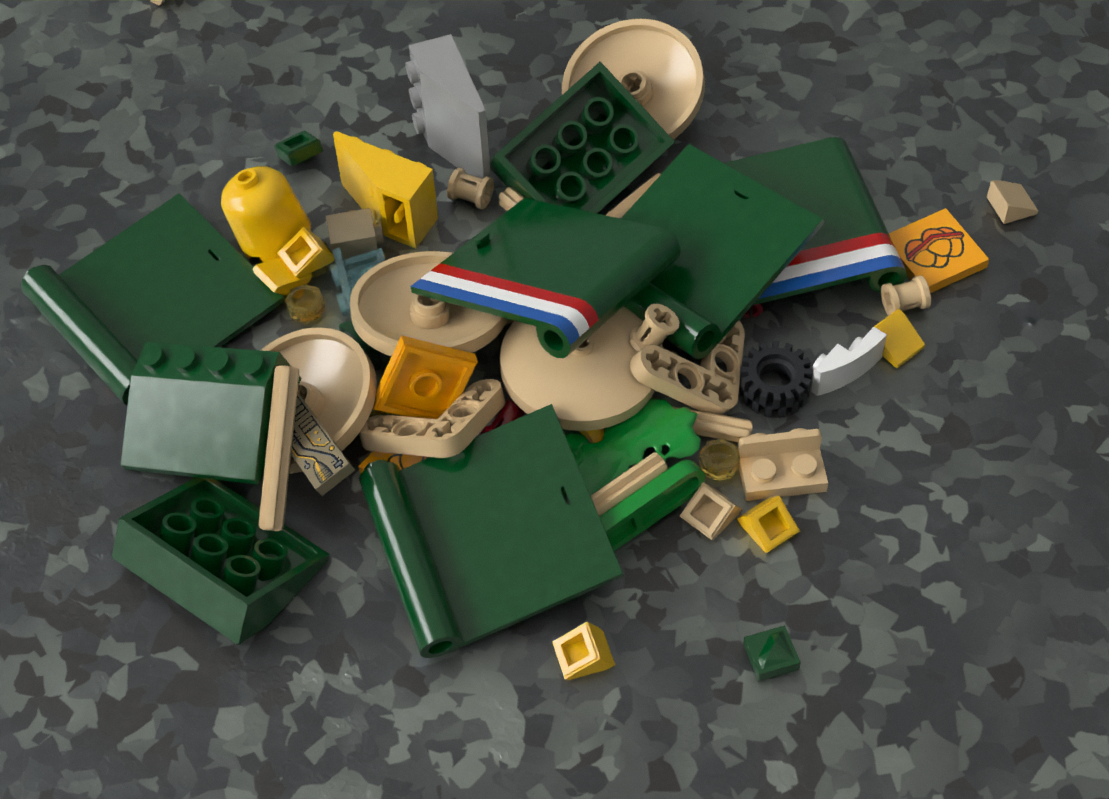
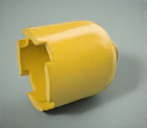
[221,166,311,262]

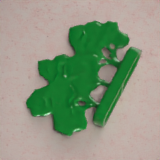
[563,398,706,551]

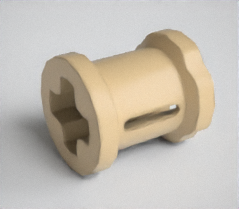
[447,167,494,210]
[881,275,931,316]
[629,304,679,352]

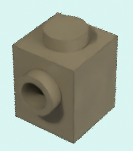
[326,208,384,268]

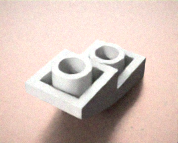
[811,327,887,396]

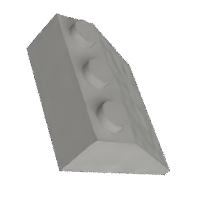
[405,34,491,179]

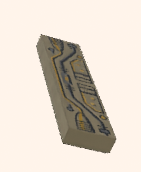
[291,391,355,496]

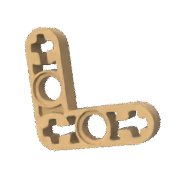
[630,321,745,415]
[359,379,505,458]

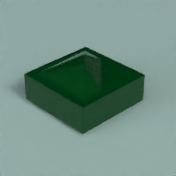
[274,131,323,166]
[743,625,801,681]

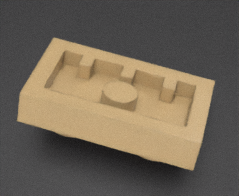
[737,428,828,501]

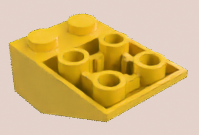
[333,131,438,249]

